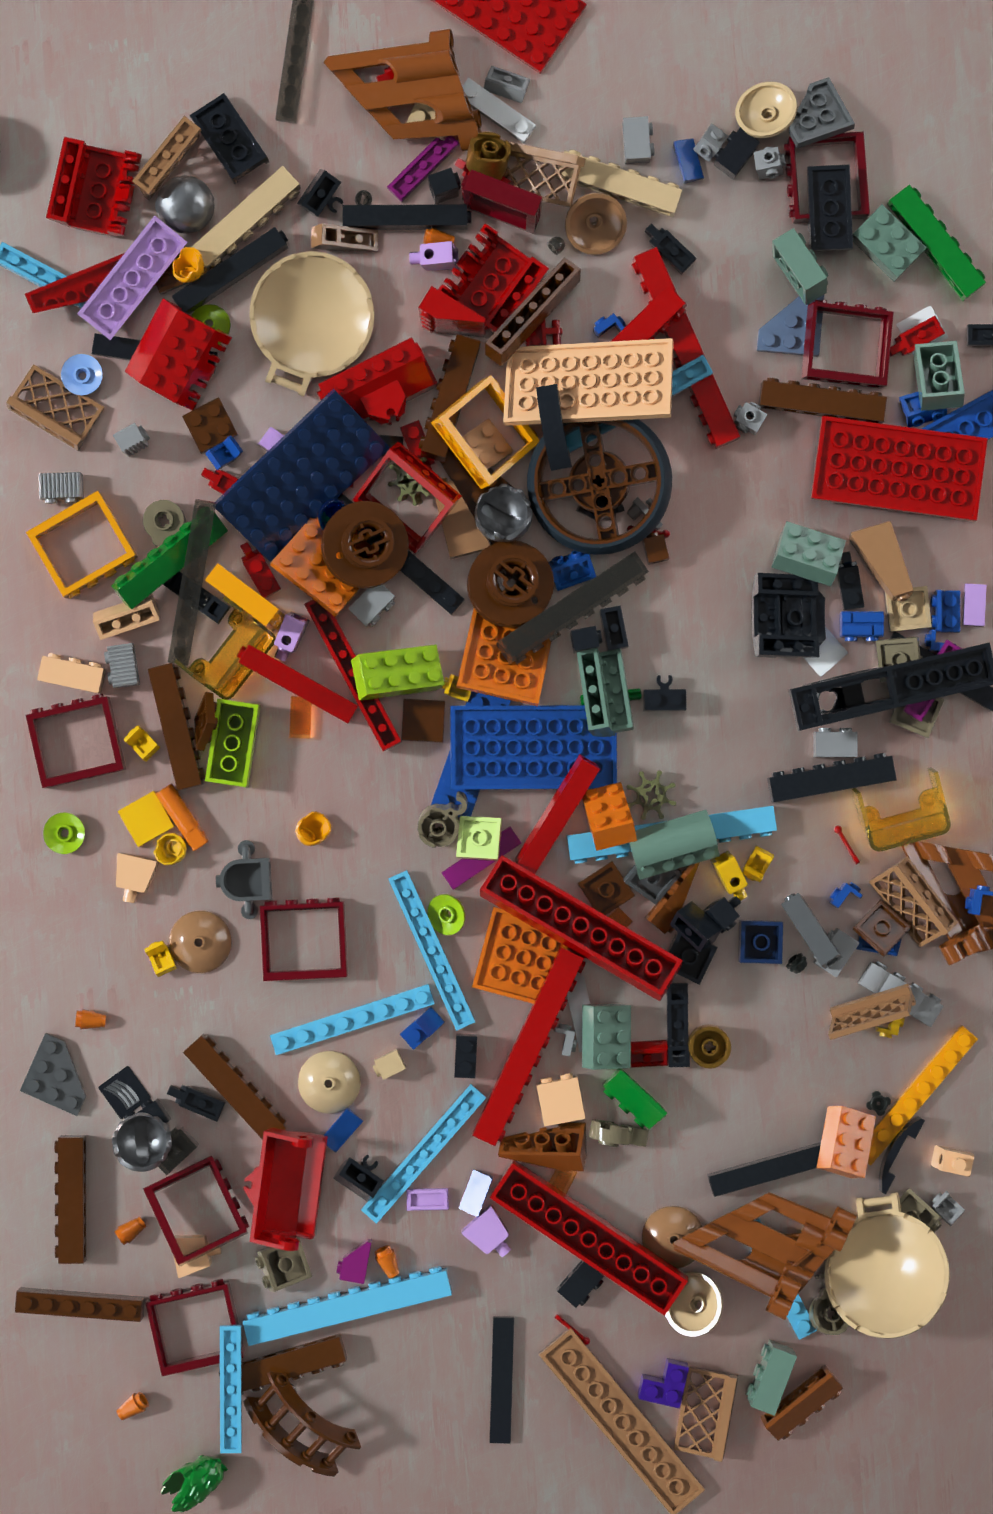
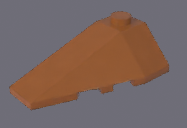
[645,862,700,934]
[498,1122,586,1171]

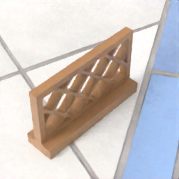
[132,116,202,200]
[503,140,586,207]
[6,364,105,451]
[869,856,959,948]
[828,983,916,1040]
[673,1366,739,1462]

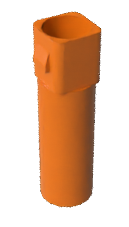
[155,784,209,851]

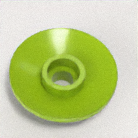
[191,304,231,343]
[43,813,85,854]
[428,894,465,935]

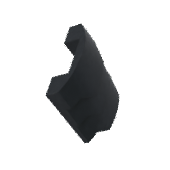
[751,573,826,658]

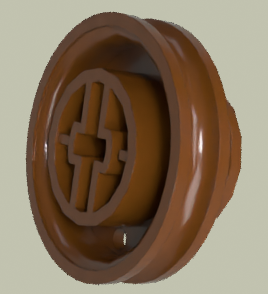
[321,501,409,589]
[467,540,554,628]

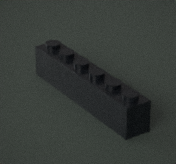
[767,753,897,802]

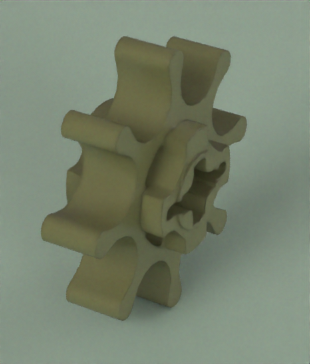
[388,457,432,506]
[626,770,676,820]

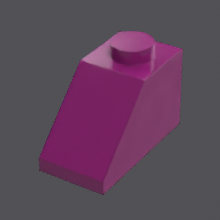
[336,1239,372,1284]

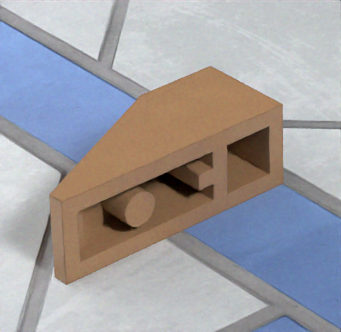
[311,223,378,252]

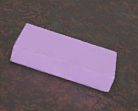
[963,584,987,626]
[406,1188,449,1211]

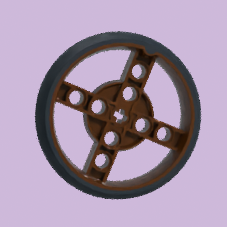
[527,419,672,555]

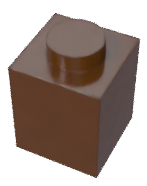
[642,532,669,565]

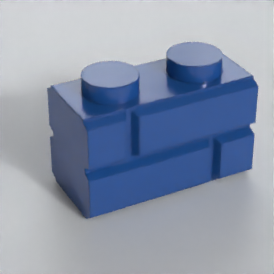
[840,611,884,642]

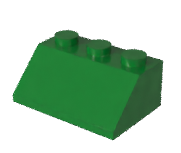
[602,1069,667,1129]

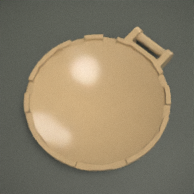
[249,251,374,397]
[824,1192,950,1339]

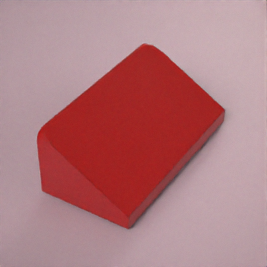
[631,1040,668,1068]

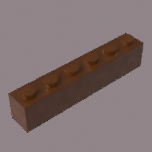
[485,257,581,367]
[418,334,481,462]
[759,378,887,424]
[148,663,205,791]
[183,1034,287,1140]
[54,1135,86,1264]
[15,1287,145,1322]
[219,1333,347,1395]

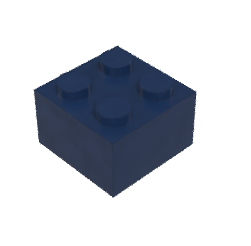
[738,920,783,964]

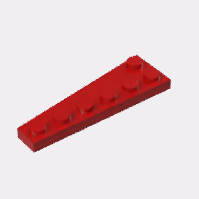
[24,253,156,313]

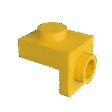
[442,674,471,702]
[124,725,161,762]
[742,845,774,882]
[144,941,177,977]
[875,1018,905,1038]

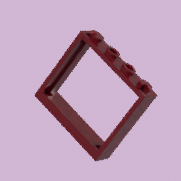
[784,131,870,224]
[461,169,542,234]
[801,299,894,389]
[26,693,126,788]
[260,898,348,981]
[143,1156,250,1267]
[145,1279,245,1376]

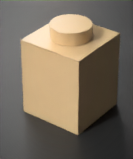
[373,1049,406,1080]

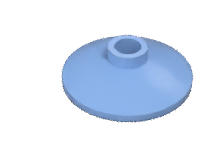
[61,354,103,396]

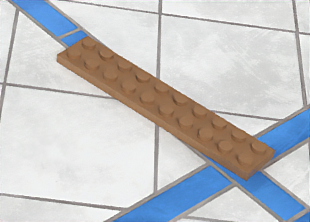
[539,1328,705,1514]

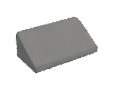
[484,66,530,103]

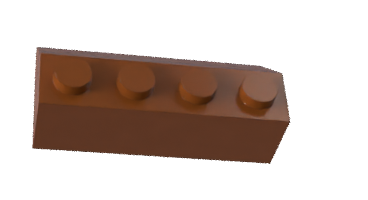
[761,1365,843,1441]

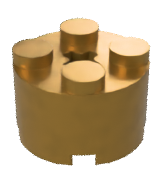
[466,132,511,180]
[688,1025,731,1069]

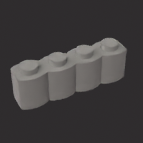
[858,961,944,1027]

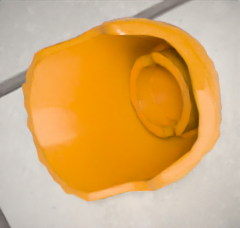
[173,247,204,283]
[295,811,332,846]

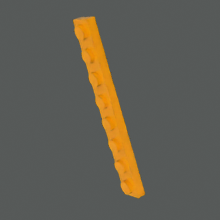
[868,1025,978,1166]

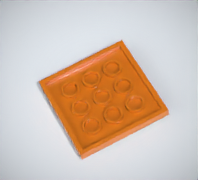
[270,509,379,617]
[456,609,555,706]
[472,906,568,1004]

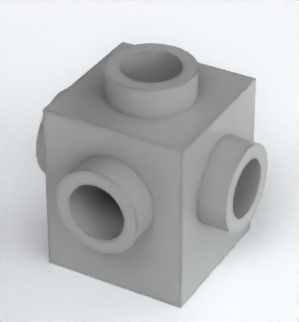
[753,147,786,180]
[733,402,767,435]

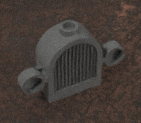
[216,840,272,919]

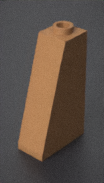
[435,478,490,559]
[849,521,914,602]

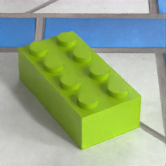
[351,645,445,701]
[205,698,261,788]

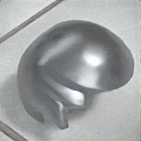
[155,175,214,233]
[475,484,533,542]
[112,1112,172,1172]

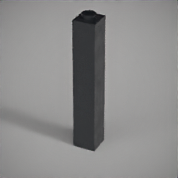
[343,204,471,230]
[172,227,289,314]
[707,1142,821,1197]

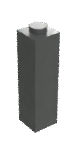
[781,893,843,969]

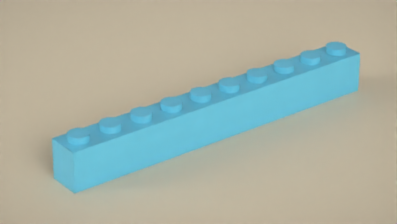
[566,806,777,864]
[243,1266,452,1346]

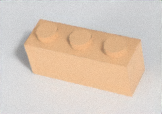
[93,593,159,640]
[37,653,106,694]

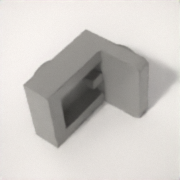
[693,124,728,161]
[554,1024,577,1056]
[932,1191,965,1226]

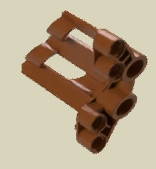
[323,29,482,151]
[901,839,993,965]
[673,1192,857,1320]

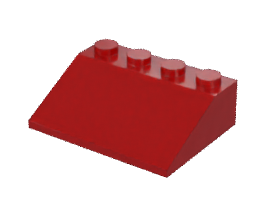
[418,286,486,337]

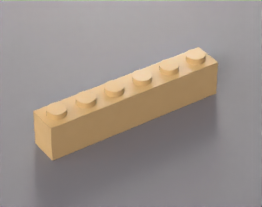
[556,150,682,217]
[191,166,301,271]

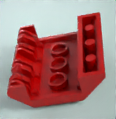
[46,137,142,236]
[438,224,549,333]
[125,298,232,410]

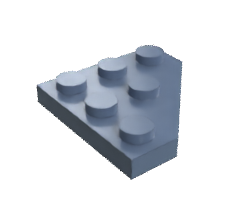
[757,295,824,357]

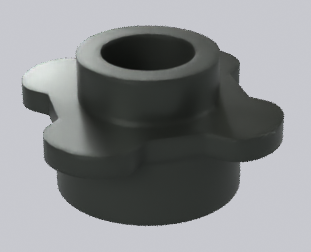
[786,953,807,974]
[866,1091,891,1116]

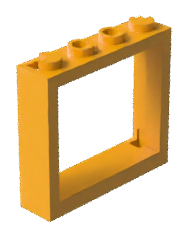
[431,375,540,489]
[26,491,138,599]
[205,563,285,632]

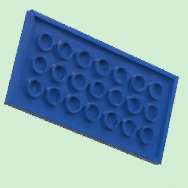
[450,705,617,790]

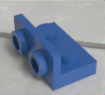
[899,392,947,427]
[548,551,596,591]
[931,590,960,633]

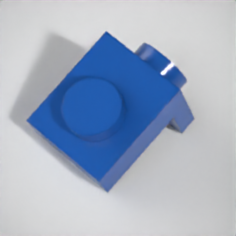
[593,313,627,337]
[205,435,243,470]
[925,629,956,654]
[829,882,863,908]
[965,885,993,915]

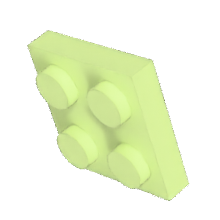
[456,816,502,861]

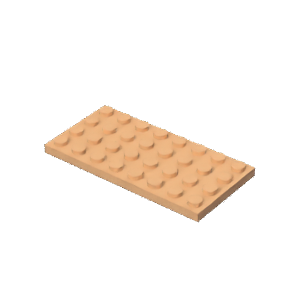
[503,338,674,426]

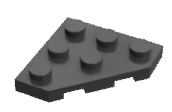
[789,77,855,149]
[20,1033,86,1116]

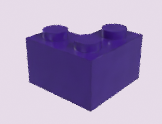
[638,1358,689,1409]

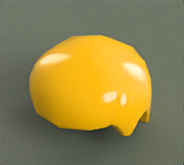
[154,833,187,865]

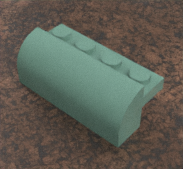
[577,648,634,737]
[629,810,720,880]

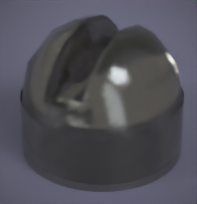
[355,190,372,205]
[547,237,565,255]

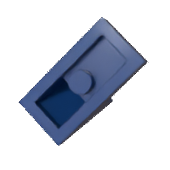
[400,1007,445,1050]

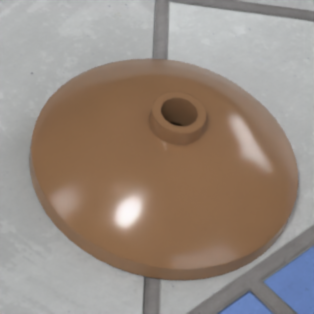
[565,193,627,255]
[169,911,232,973]
[642,1206,702,1269]

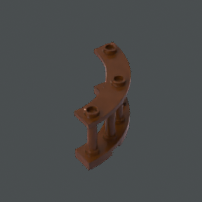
[243,1371,361,1477]

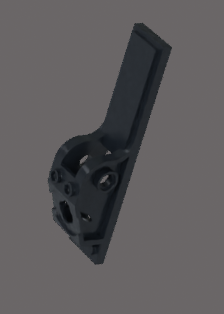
[789,643,993,731]

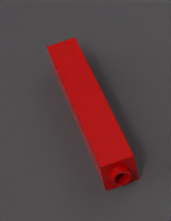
[236,644,358,724]
[515,754,600,874]

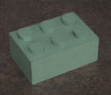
[853,205,927,282]
[772,228,828,306]
[914,341,965,411]
[772,521,846,587]
[582,1004,631,1070]
[746,1339,797,1416]

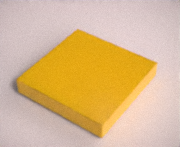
[118,791,175,847]

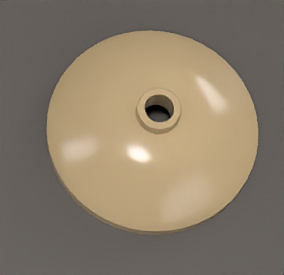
[735,82,797,138]
[298,1051,361,1114]
[666,1272,723,1336]

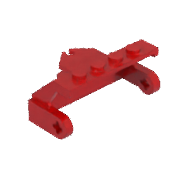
[317,337,438,426]
[243,1128,328,1251]

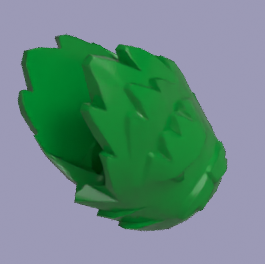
[161,1455,228,1512]

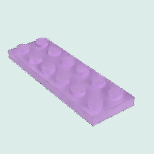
[77,216,188,340]

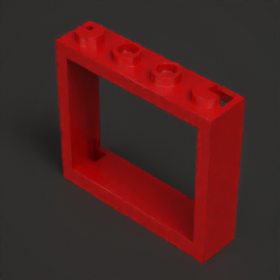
[353,441,462,554]

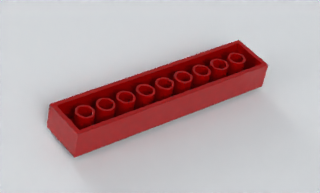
[480,855,683,1001]
[490,1160,688,1316]

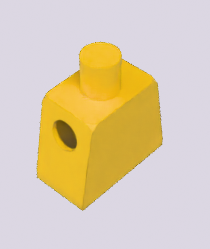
[710,851,748,901]

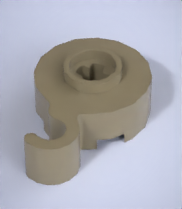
[143,500,186,547]
[417,791,468,848]
[589,1119,649,1147]
[809,1273,849,1335]

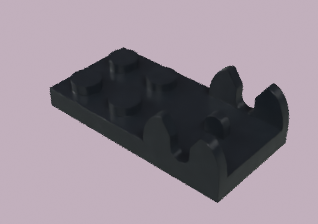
[190,93,269,184]
[807,164,853,252]

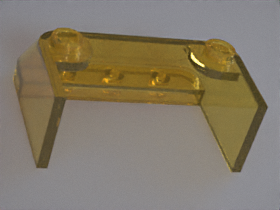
[174,596,275,700]
[851,767,951,852]

